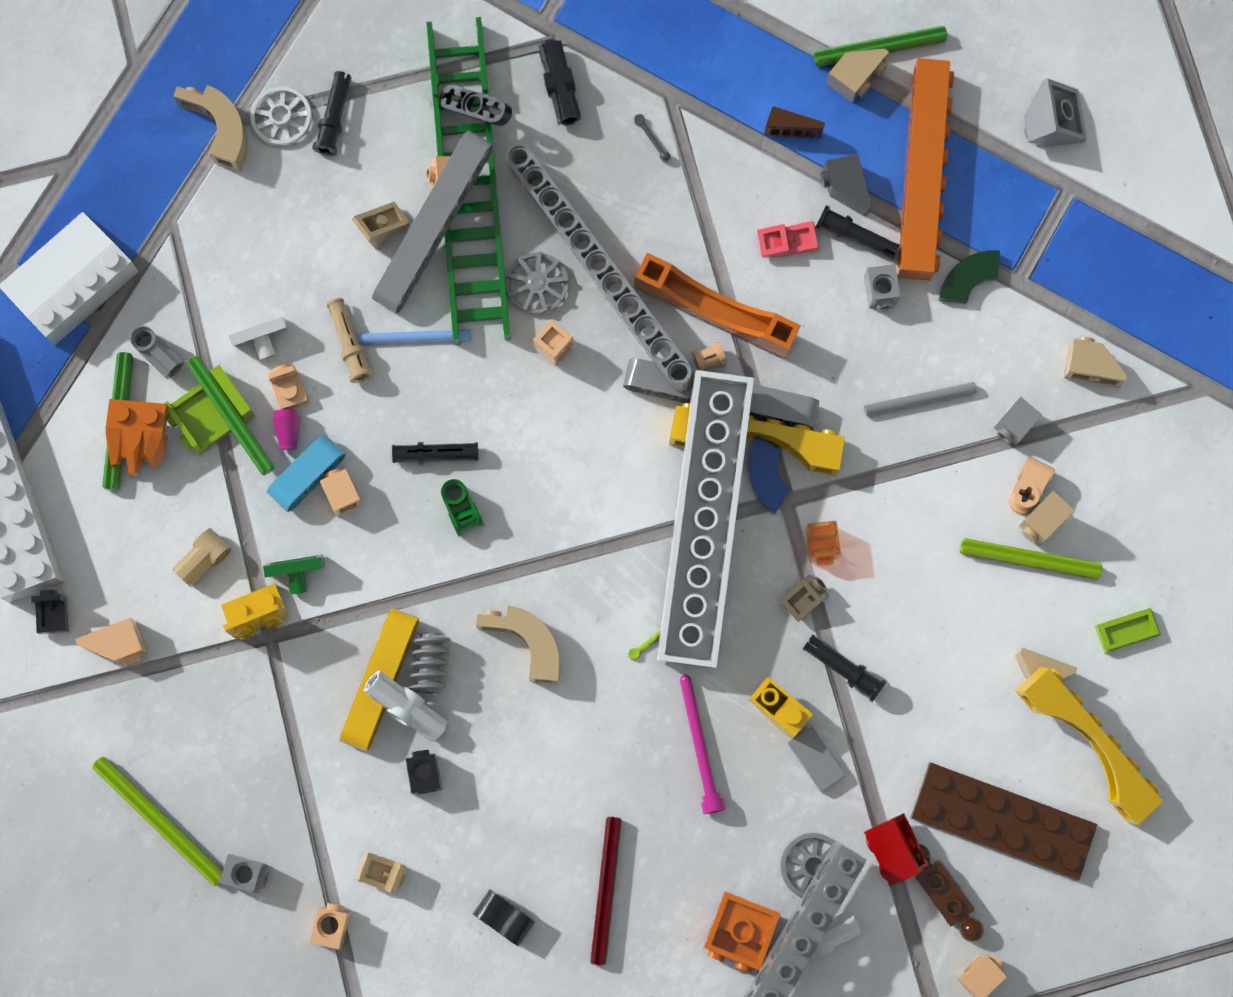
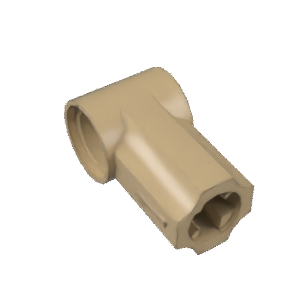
[172,528,232,587]

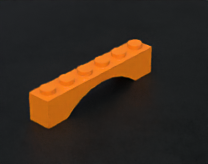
[634,253,801,359]

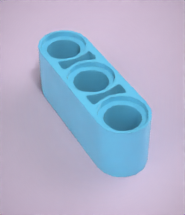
[267,434,346,512]

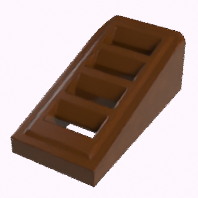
[764,106,825,138]

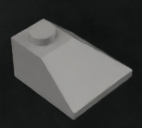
[1024,78,1087,147]

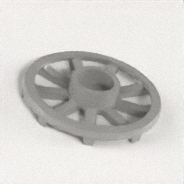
[506,252,569,314]
[780,833,835,898]

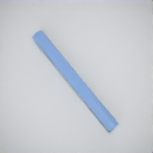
[357,329,471,345]

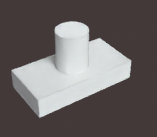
[228,317,288,360]

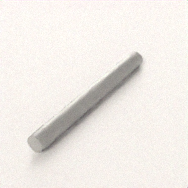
[864,382,977,416]

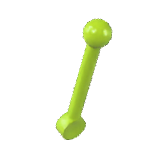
[628,631,660,660]

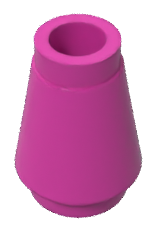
[272,409,300,450]

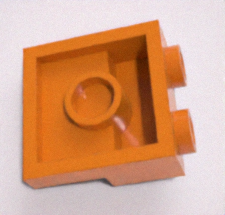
[703,891,781,973]

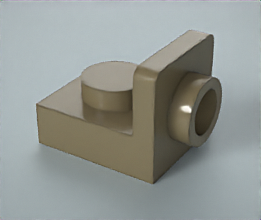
[779,574,829,622]

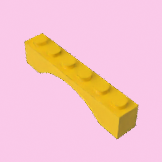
[669,403,845,476]
[1014,667,1163,826]

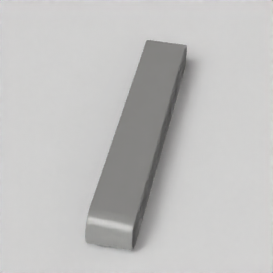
[372,130,494,314]
[623,358,820,430]

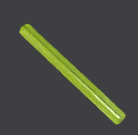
[92,757,222,886]

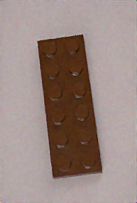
[910,762,1098,880]

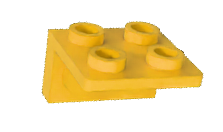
[221,583,289,640]

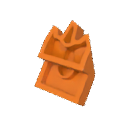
[106,399,169,477]

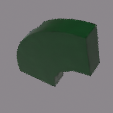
[938,250,1000,304]

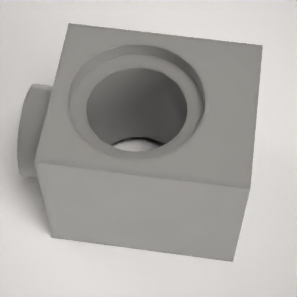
[864,264,900,310]
[994,397,1042,446]
[219,854,269,893]

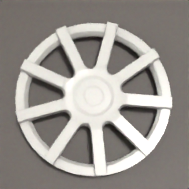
[250,86,312,146]

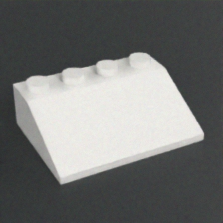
[0,212,139,346]

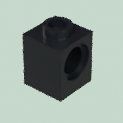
[406,750,443,795]

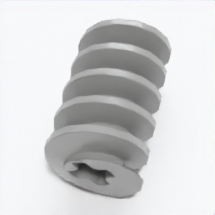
[409,632,451,694]

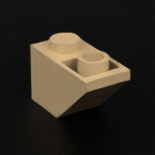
[826,49,889,103]

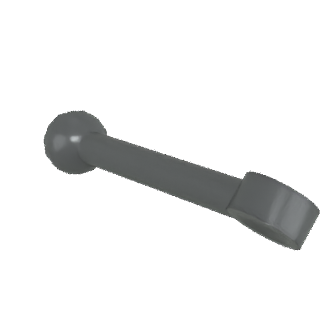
[634,114,671,162]

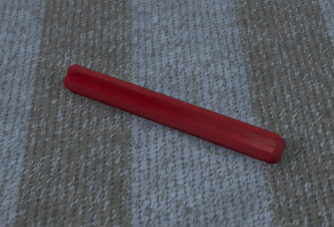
[590,817,622,966]

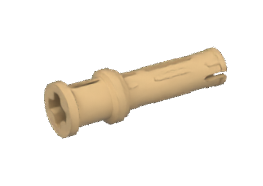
[326,298,374,383]

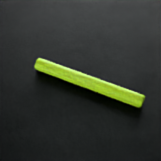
[960,538,1102,579]

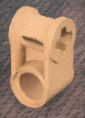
[1009,456,1055,514]

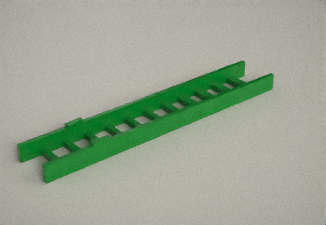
[426,17,511,345]

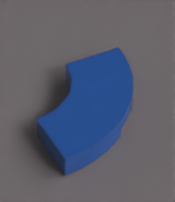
[748,436,790,515]

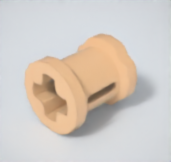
[691,341,727,371]

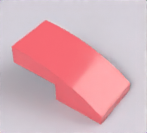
[757,221,819,258]

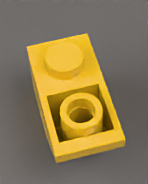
[749,677,813,740]

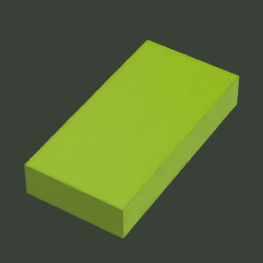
[1095,608,1161,653]

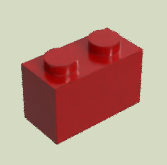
[864,813,930,886]

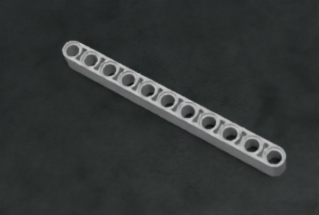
[507,144,694,392]

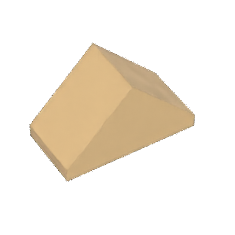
[1015,647,1077,679]

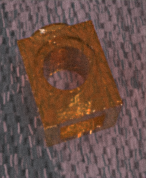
[805,521,841,566]

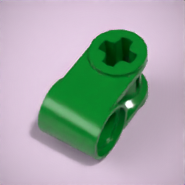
[441,479,484,537]

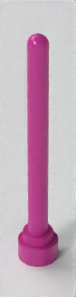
[680,675,726,815]

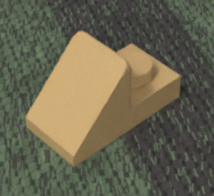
[352,202,410,249]

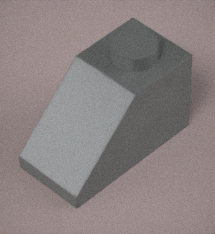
[820,154,872,216]

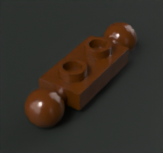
[912,844,984,942]

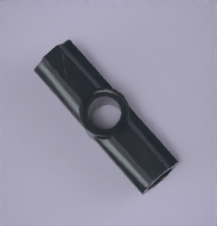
[538,39,581,126]

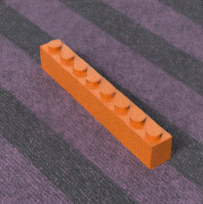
[897,58,954,281]

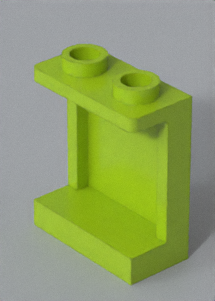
[163,365,255,455]

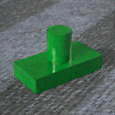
[263,554,325,594]

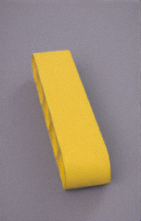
[340,608,419,751]

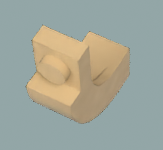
[173,85,247,172]
[476,606,560,684]

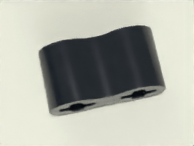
[473,889,535,947]

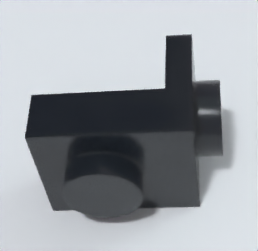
[31,590,69,635]

